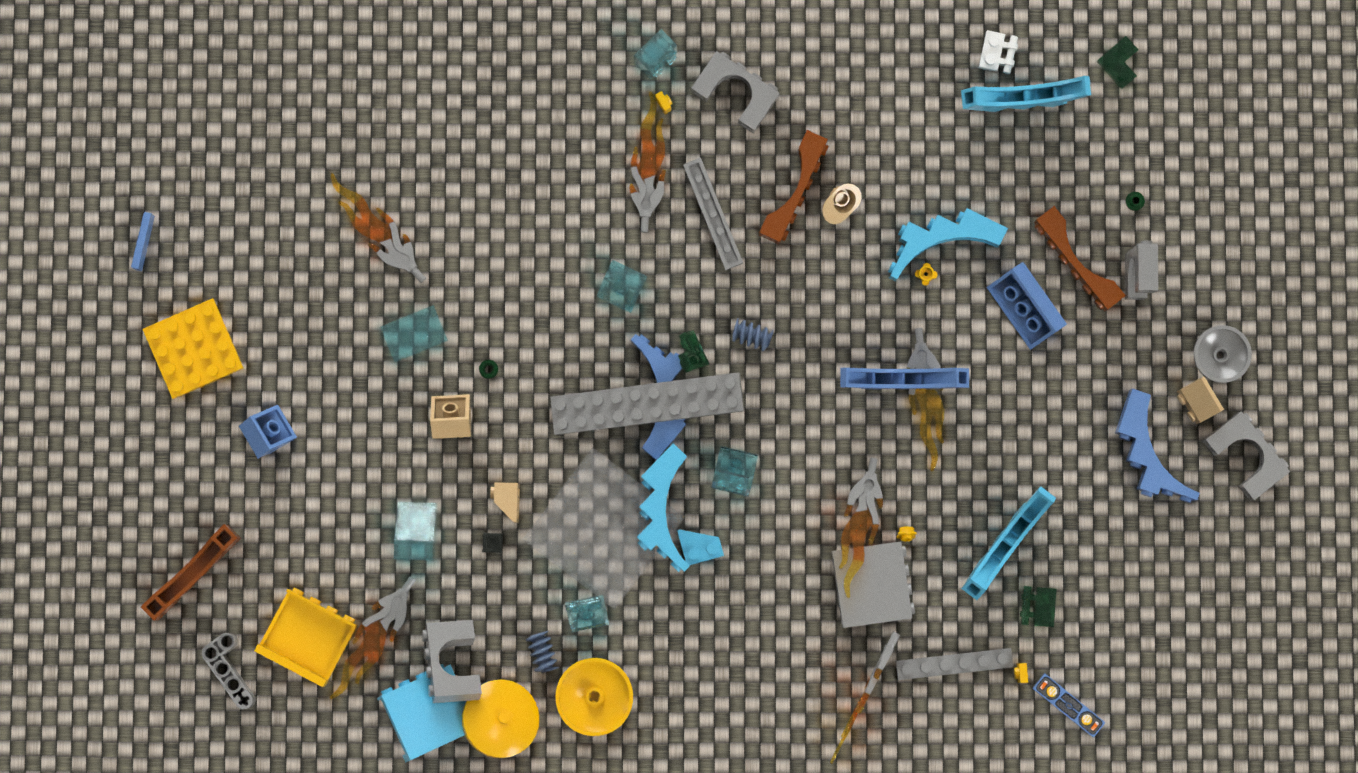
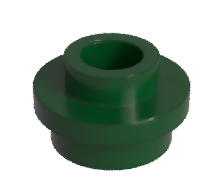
[1125,192,1145,211]
[479,360,498,379]

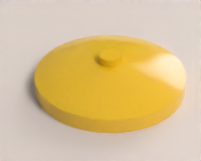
[555,658,633,736]
[462,680,539,758]

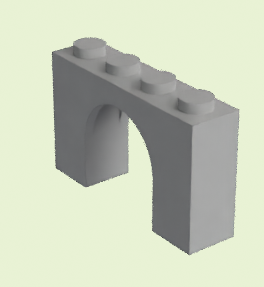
[691,51,780,134]
[1125,240,1158,300]
[1202,411,1290,501]
[422,620,482,703]

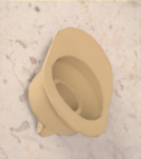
[822,183,862,224]

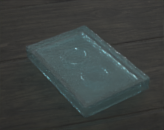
[380,305,448,362]

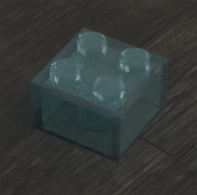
[634,29,677,79]

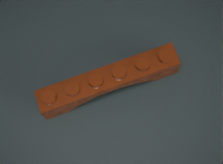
[759,130,829,245]
[1034,206,1126,312]
[141,524,241,621]

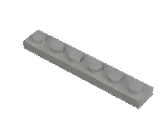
[683,157,743,271]
[895,648,1013,680]

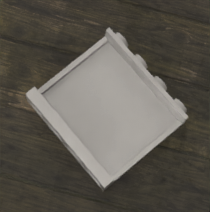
[831,542,915,628]

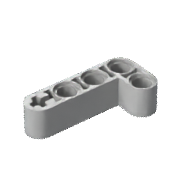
[202,633,256,709]

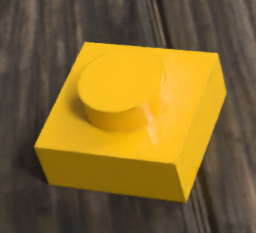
[655,91,673,114]
[1014,663,1028,683]

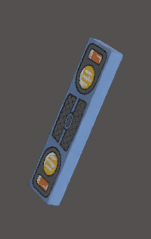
[1032,673,1106,738]

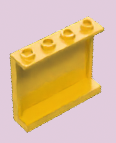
[254,587,358,687]

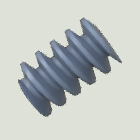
[732,318,774,352]
[526,631,559,673]

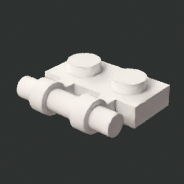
[978,30,1018,74]

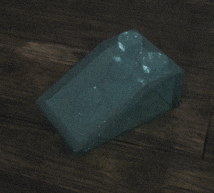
[394,502,437,561]

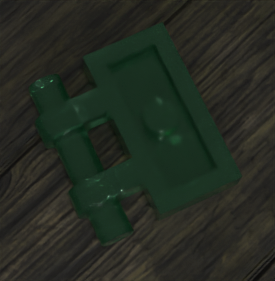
[1020,586,1057,627]

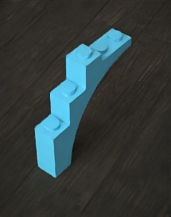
[961,76,1091,112]
[888,208,1008,282]
[637,443,690,572]
[961,486,1056,600]

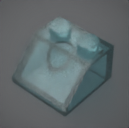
[597,260,647,313]
[711,446,758,497]
[565,595,610,632]

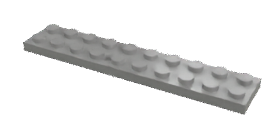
[550,372,744,435]

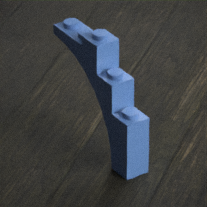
[631,334,686,460]
[840,368,969,389]
[1115,389,1200,503]

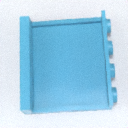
[377,664,466,763]

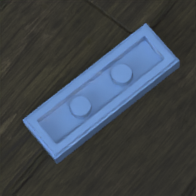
[131,212,155,271]

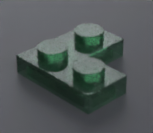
[1097,36,1139,89]
[678,330,710,373]

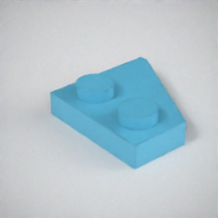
[677,530,724,566]

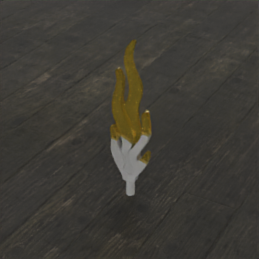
[906,328,944,471]

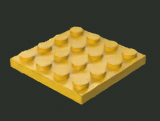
[143,298,244,399]

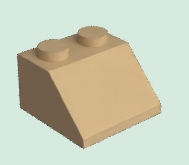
[1177,377,1224,424]
[430,394,471,439]
[490,482,520,523]

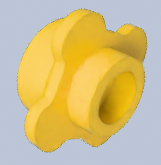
[915,263,938,286]
[897,526,917,542]

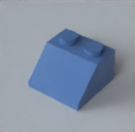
[239,405,297,459]

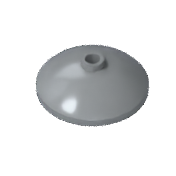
[1193,325,1252,383]

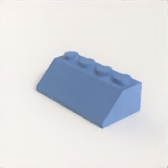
[986,262,1067,350]

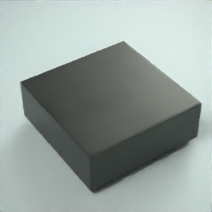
[482,533,503,553]

